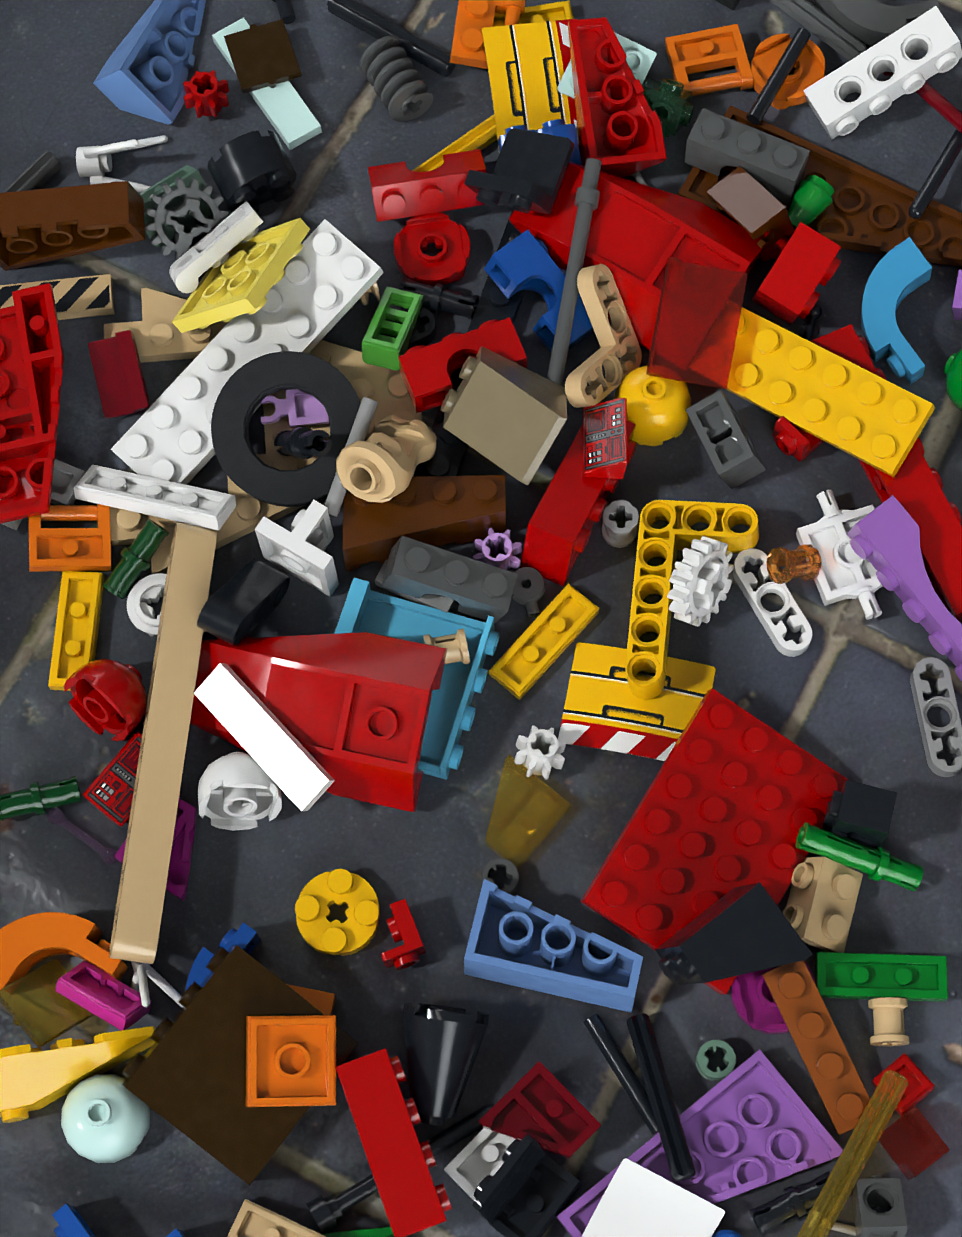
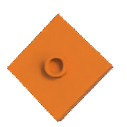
[246,1015,336,1107]

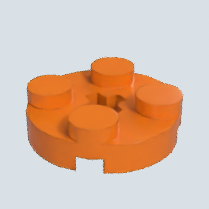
[750,33,825,110]

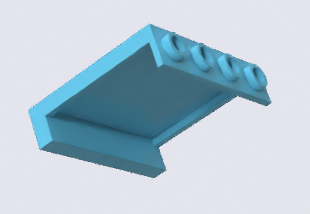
[334,578,500,780]

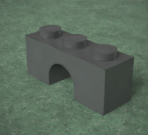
[684,108,810,205]
[381,536,518,623]

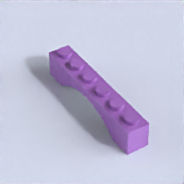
[847,495,962,681]

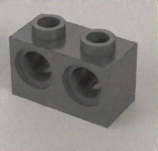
[685,390,766,489]

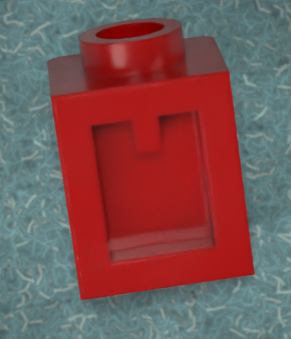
[772,416,824,462]
[381,898,426,970]

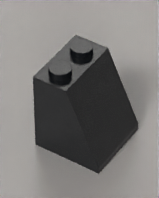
[655,882,813,985]

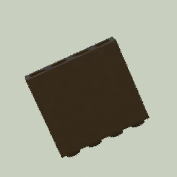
[122,945,359,1186]

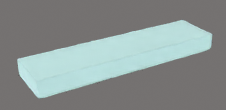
[212,17,322,150]

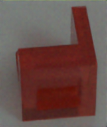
[877,1107,950,1181]

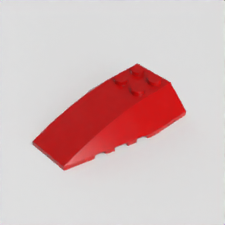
[0,283,64,524]

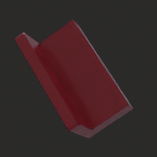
[88,330,151,419]

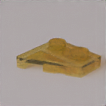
[485,754,571,870]

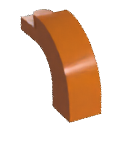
[0,912,128,997]

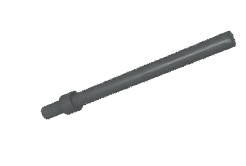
[547,158,602,386]

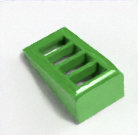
[362,286,424,371]

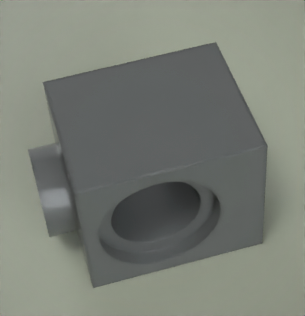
[852,1175,908,1237]

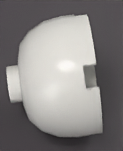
[198,752,282,831]

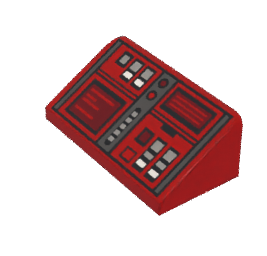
[583,398,627,479]
[82,732,142,826]

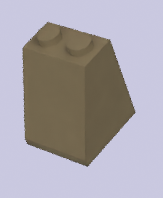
[441,346,567,485]

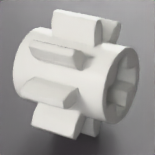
[514,725,566,780]

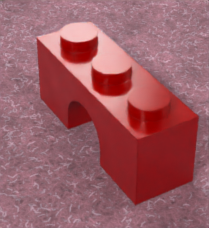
[368,149,487,222]
[398,317,527,413]

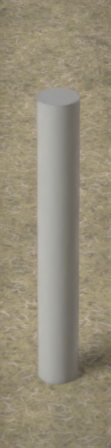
[324,397,378,517]

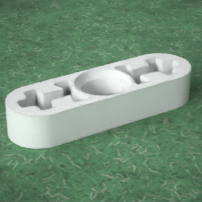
[733,548,812,657]

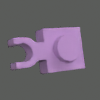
[260,390,330,428]

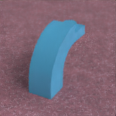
[861,237,932,385]

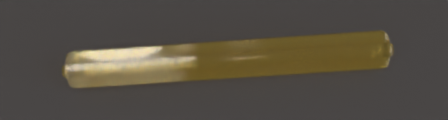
[797,1070,908,1237]

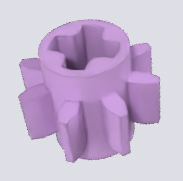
[473,528,522,571]

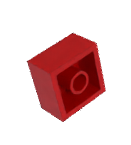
[752,222,842,324]

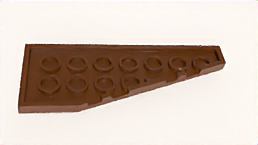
[678,105,962,267]

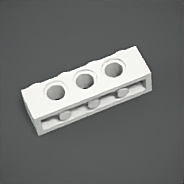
[803,6,962,140]

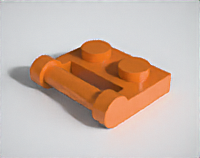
[449,0,526,69]
[664,24,753,102]
[28,503,111,572]

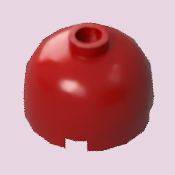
[64,658,147,742]

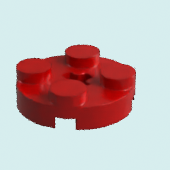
[393,212,471,286]

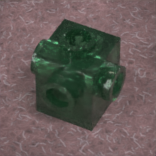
[642,78,695,137]

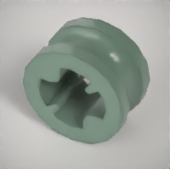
[696,1040,736,1081]

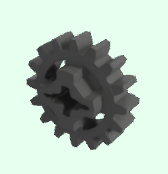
[144,177,229,260]

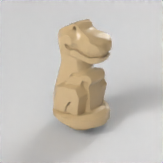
[336,414,437,503]

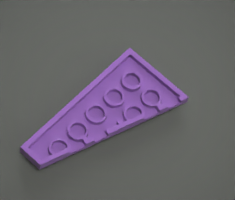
[557,1049,846,1237]

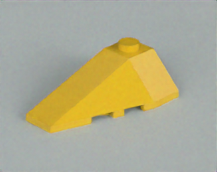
[0,1026,156,1123]

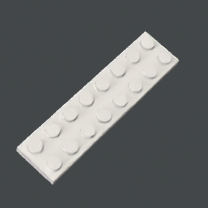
[111,219,384,485]

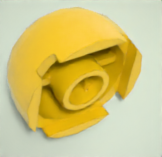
[614,365,692,446]

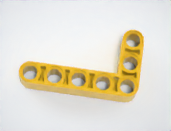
[625,500,759,700]

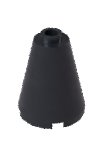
[403,1003,489,1125]

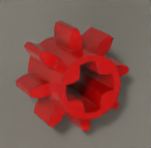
[183,70,229,118]

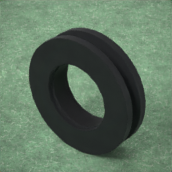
[211,351,366,507]

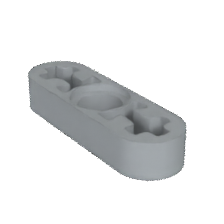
[910,657,962,777]

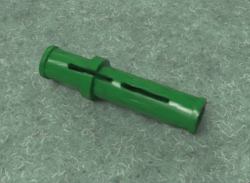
[796,822,924,892]

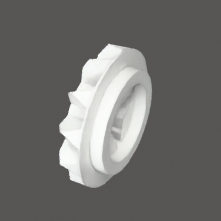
[127,573,167,637]

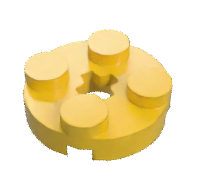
[295,869,380,956]

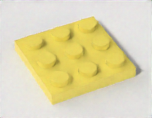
[172,218,310,333]

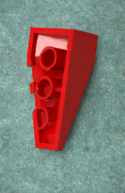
[568,17,667,178]

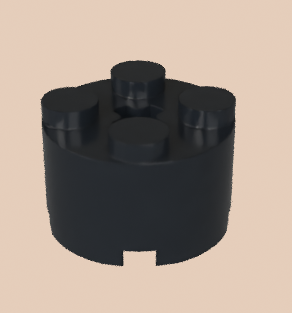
[207,130,296,213]

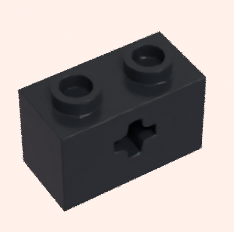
[822,780,897,849]

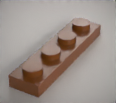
[762,960,879,1135]

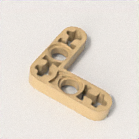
[565,264,642,408]

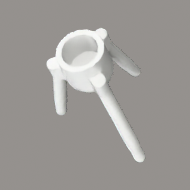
[76,135,168,192]

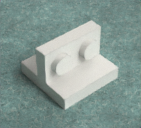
[255,500,339,597]

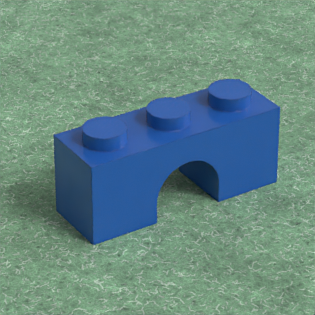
[484,230,594,353]

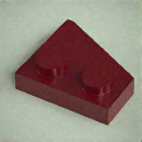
[479,1061,601,1158]

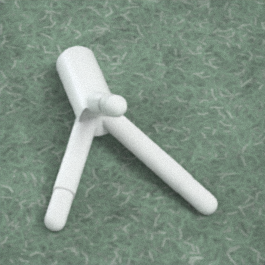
[131,961,183,1007]

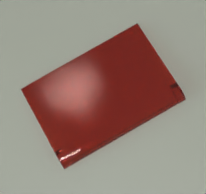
[646,257,748,389]

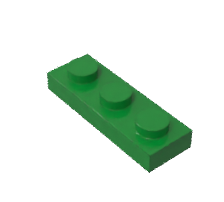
[815,952,948,1002]

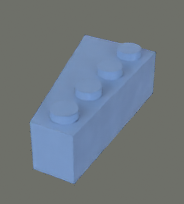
[464,879,643,1012]

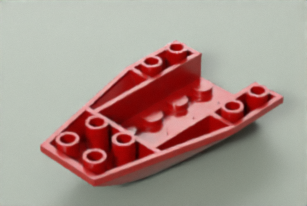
[509,162,764,372]
[190,632,447,812]

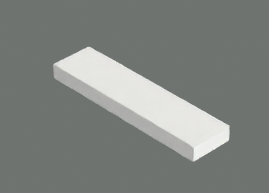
[73,465,236,531]
[194,663,335,811]

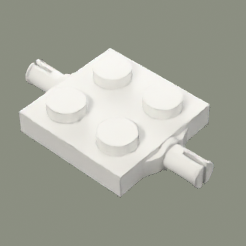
[796,490,883,620]

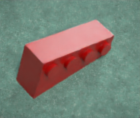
[520,421,638,587]

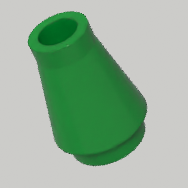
[788,175,835,233]

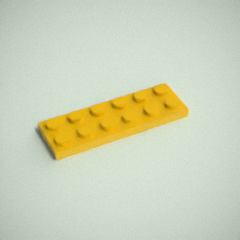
[689,300,935,478]

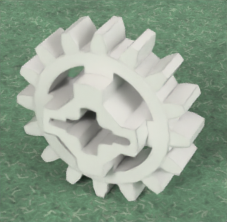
[667,536,734,627]

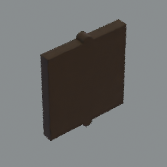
[224,19,302,94]

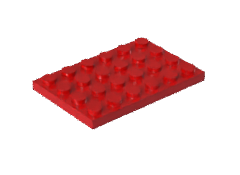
[580,688,848,995]

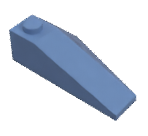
[93,0,206,125]

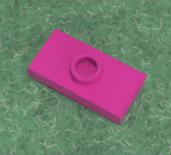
[55,960,152,1030]

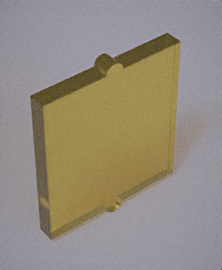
[0,959,94,1048]

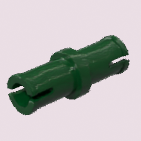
[102,519,169,599]
[0,776,82,822]

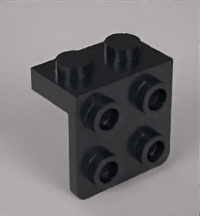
[464,128,574,214]
[472,1134,582,1237]

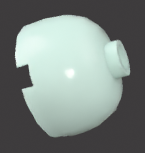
[61,1074,150,1163]

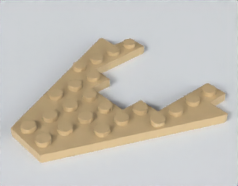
[104,288,422,574]

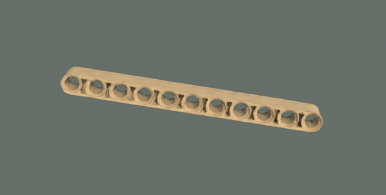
[109,522,217,964]

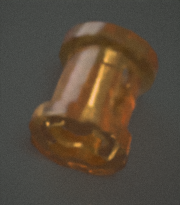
[766,544,822,584]

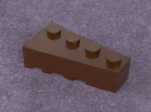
[0,181,145,271]
[343,475,506,572]

